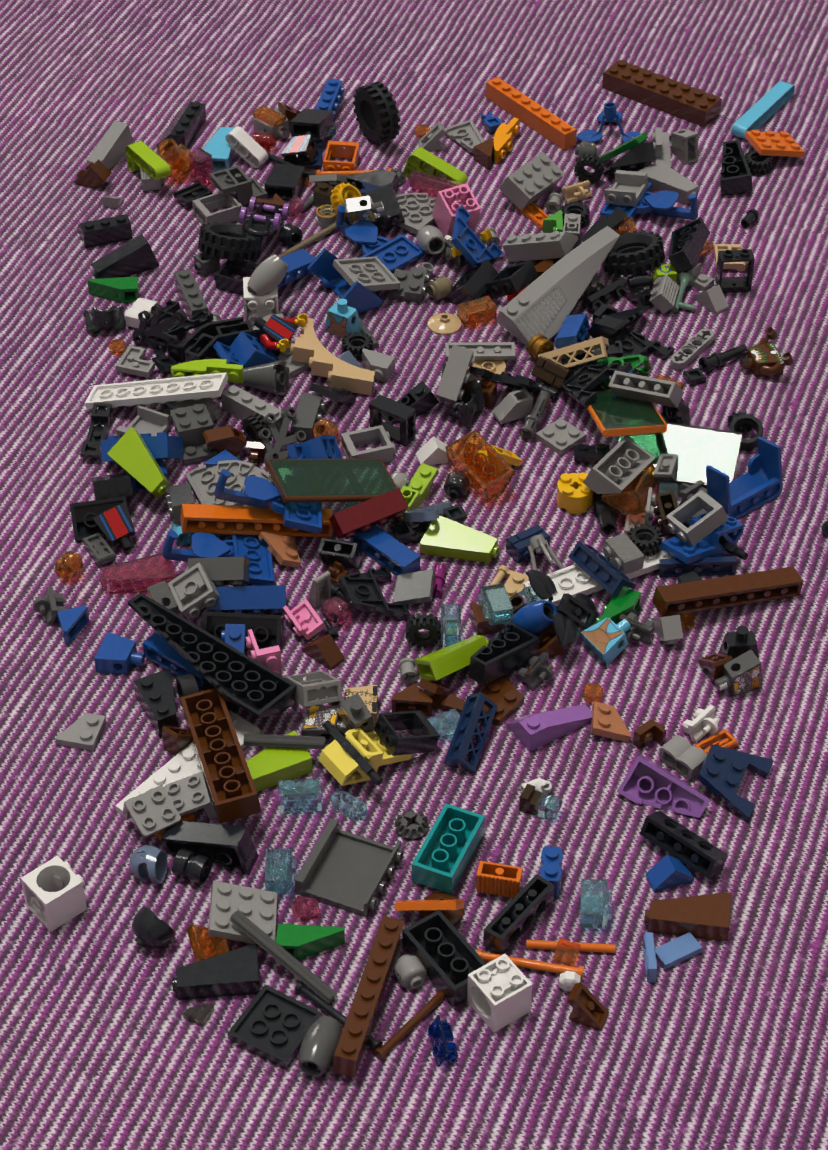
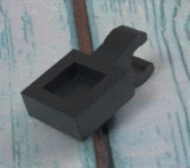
[152,350,178,373]

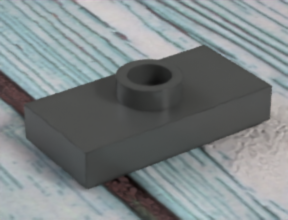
[82,532,116,566]

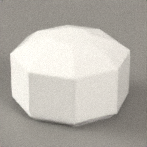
[559,971,581,992]

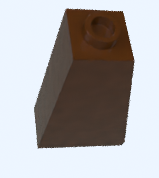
[644,892,732,941]

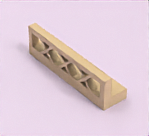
[538,336,609,368]

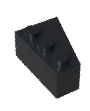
[134,668,178,737]

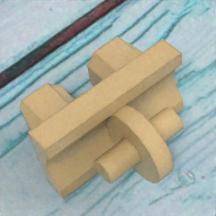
[562,180,592,204]

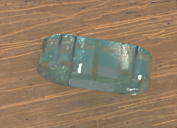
[331,791,367,821]

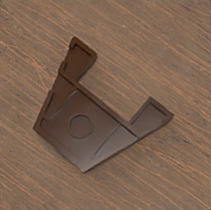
[440,676,524,726]

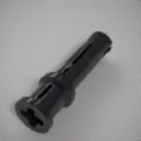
[698,344,748,372]

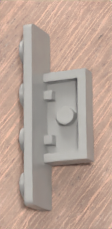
[651,127,671,168]

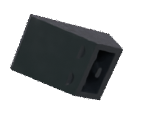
[603,141,656,175]

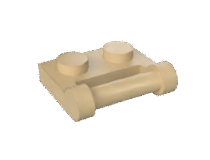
[714,244,746,272]
[484,565,529,603]

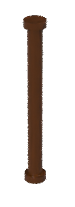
[373,990,446,1062]

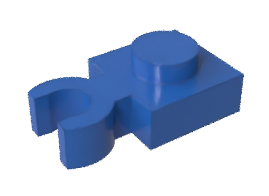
[481,111,503,132]

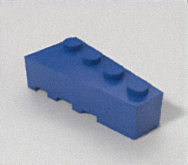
[101,432,183,462]

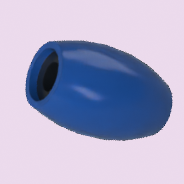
[510,600,557,635]

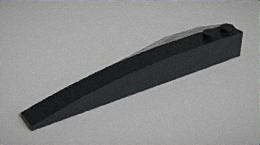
[128,593,297,718]

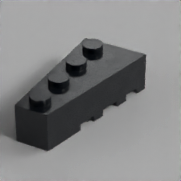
[469,622,540,686]

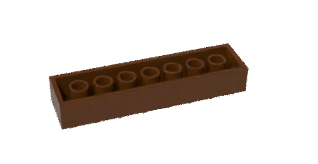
[602,60,722,127]
[180,688,261,824]

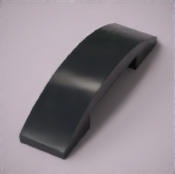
[80,403,112,458]
[391,504,468,543]

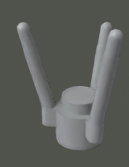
[527,534,564,570]

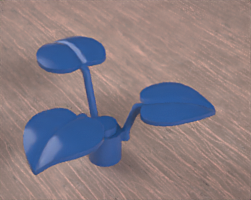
[576,102,648,143]

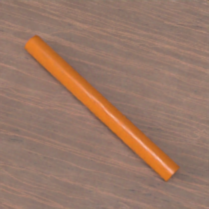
[526,940,616,953]

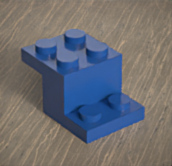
[213,331,279,369]
[287,435,342,480]

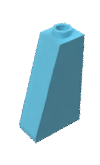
[197,127,234,172]

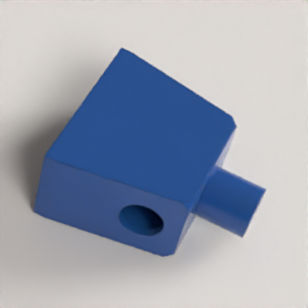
[94,632,145,674]

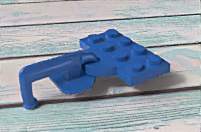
[600,182,698,222]
[336,205,424,274]
[214,469,322,534]
[162,530,275,586]

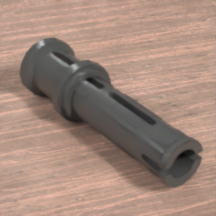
[519,391,551,439]

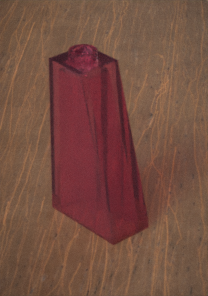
[409,171,471,195]
[99,553,178,594]

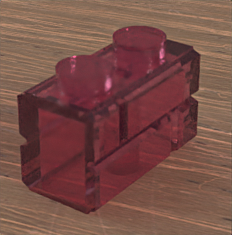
[189,148,213,186]

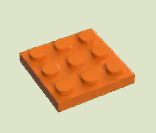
[744,130,805,157]

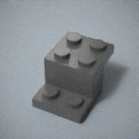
[210,165,268,206]
[170,403,219,465]

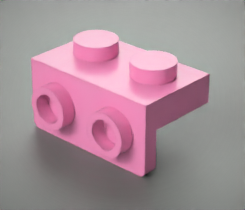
[283,599,326,641]

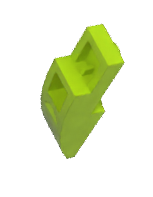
[171,359,244,383]
[398,463,439,521]

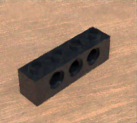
[639,811,728,879]
[483,874,554,955]

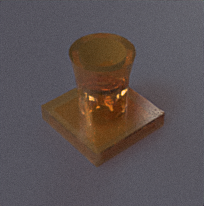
[157,138,201,184]

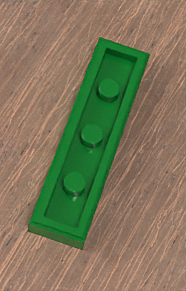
[598,132,648,163]

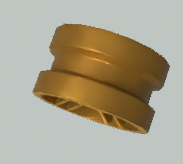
[527,334,554,360]

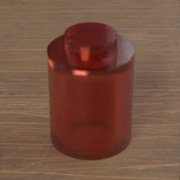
[253,132,277,150]

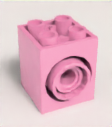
[432,183,481,237]

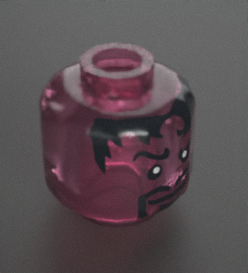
[322,597,351,625]

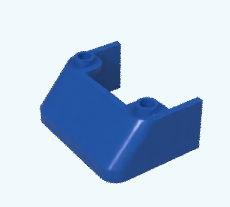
[307,248,384,314]
[705,437,783,519]

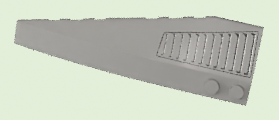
[497,226,620,346]

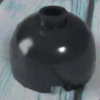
[132,906,176,949]

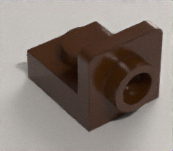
[633,719,666,749]

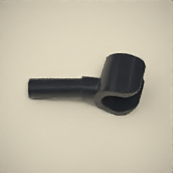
[324,619,339,640]

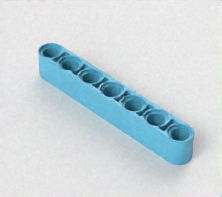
[731,81,795,140]

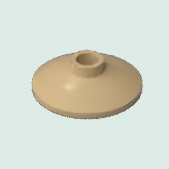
[428,313,462,335]
[473,360,506,377]

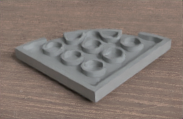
[396,193,436,235]
[185,460,275,506]

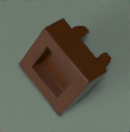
[246,441,266,464]
[324,561,349,586]

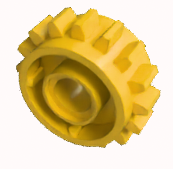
[330,182,361,218]

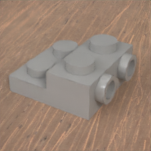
[167,562,220,618]

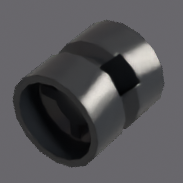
[172,848,212,885]

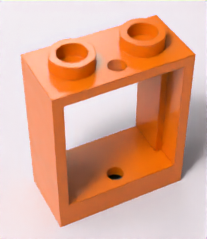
[323,141,360,171]

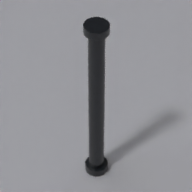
[294,981,383,1052]

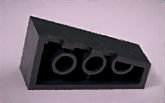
[720,139,752,196]
[668,217,710,274]
[161,821,259,875]

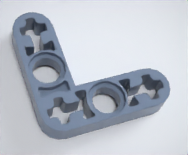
[404,501,452,522]

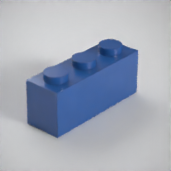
[555,313,590,349]

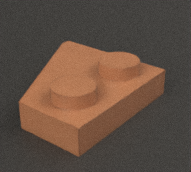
[258,531,301,568]
[591,701,631,743]

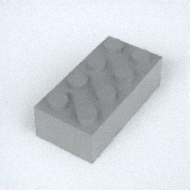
[499,152,565,211]

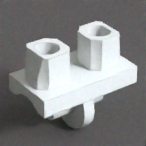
[682,705,719,743]

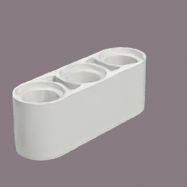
[225,126,268,168]

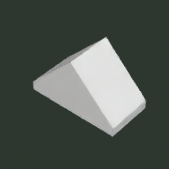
[416,436,456,466]

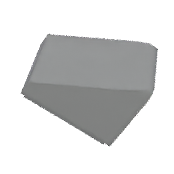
[102,195,124,208]

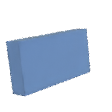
[643,932,657,983]
[655,932,703,970]

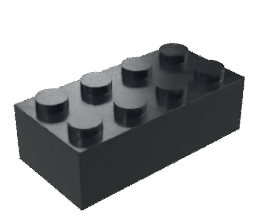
[402,910,486,1006]

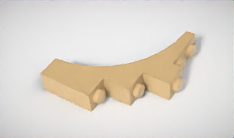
[290,318,375,396]

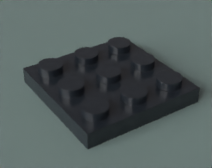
[227,984,323,1068]

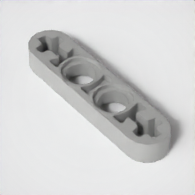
[670,328,714,370]

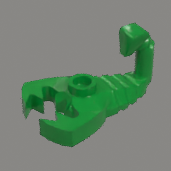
[596,354,651,390]

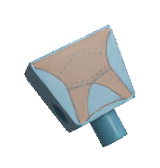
[325,299,361,338]
[581,618,631,665]

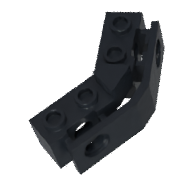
[180,317,254,363]

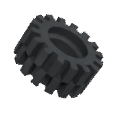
[745,150,773,176]
[574,153,605,184]
[561,202,590,228]
[342,331,373,361]
[241,413,272,442]
[628,524,662,558]
[406,612,441,648]

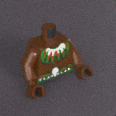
[740,326,793,377]

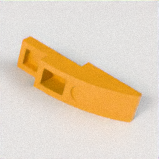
[493,117,520,164]

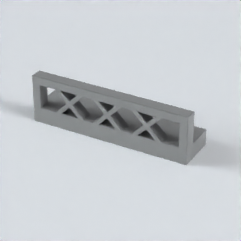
[445,342,515,361]

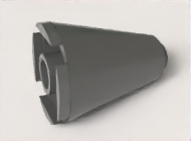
[242,360,290,396]

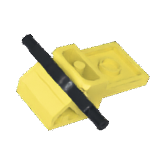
[319,721,413,786]

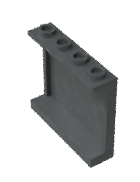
[295,818,404,918]

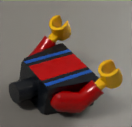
[254,313,308,356]

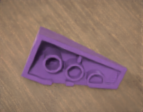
[507,704,592,752]
[617,755,711,818]

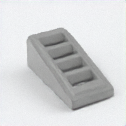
[308,571,331,609]

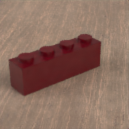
[329,488,409,540]

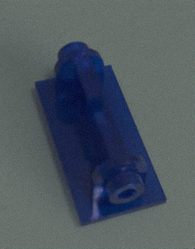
[428,1015,458,1067]

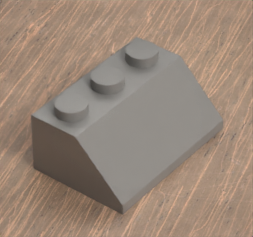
[436,344,476,404]

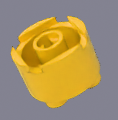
[556,472,594,514]

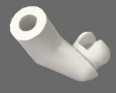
[520,778,552,794]

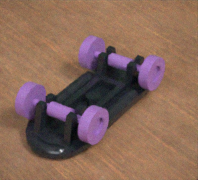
[239,197,290,237]

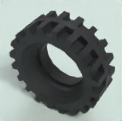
[353,81,401,145]
[198,222,263,261]
[602,230,665,277]

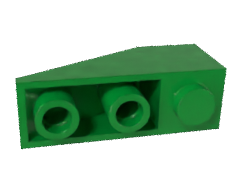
[87,277,139,303]
[595,587,642,624]
[276,924,345,960]

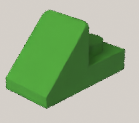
[543,211,563,233]

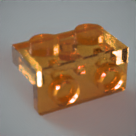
[186,924,229,962]

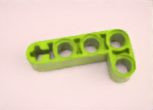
[126,141,171,181]
[404,147,468,188]

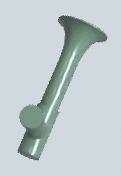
[671,273,695,313]

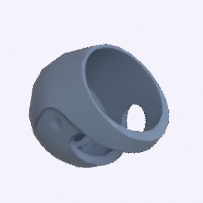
[129,845,168,884]

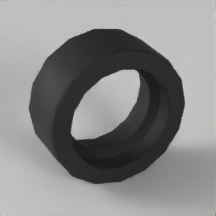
[729,414,764,450]
[176,673,199,706]

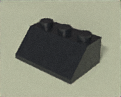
[77,214,133,249]
[443,259,498,307]
[70,496,128,541]

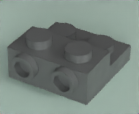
[388,267,430,303]

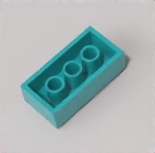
[412,803,485,894]

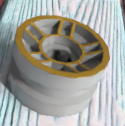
[316,205,337,228]

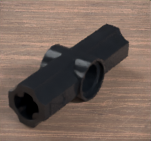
[594,492,617,534]

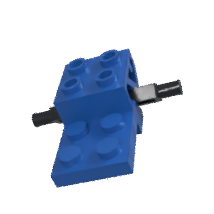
[661,513,748,564]

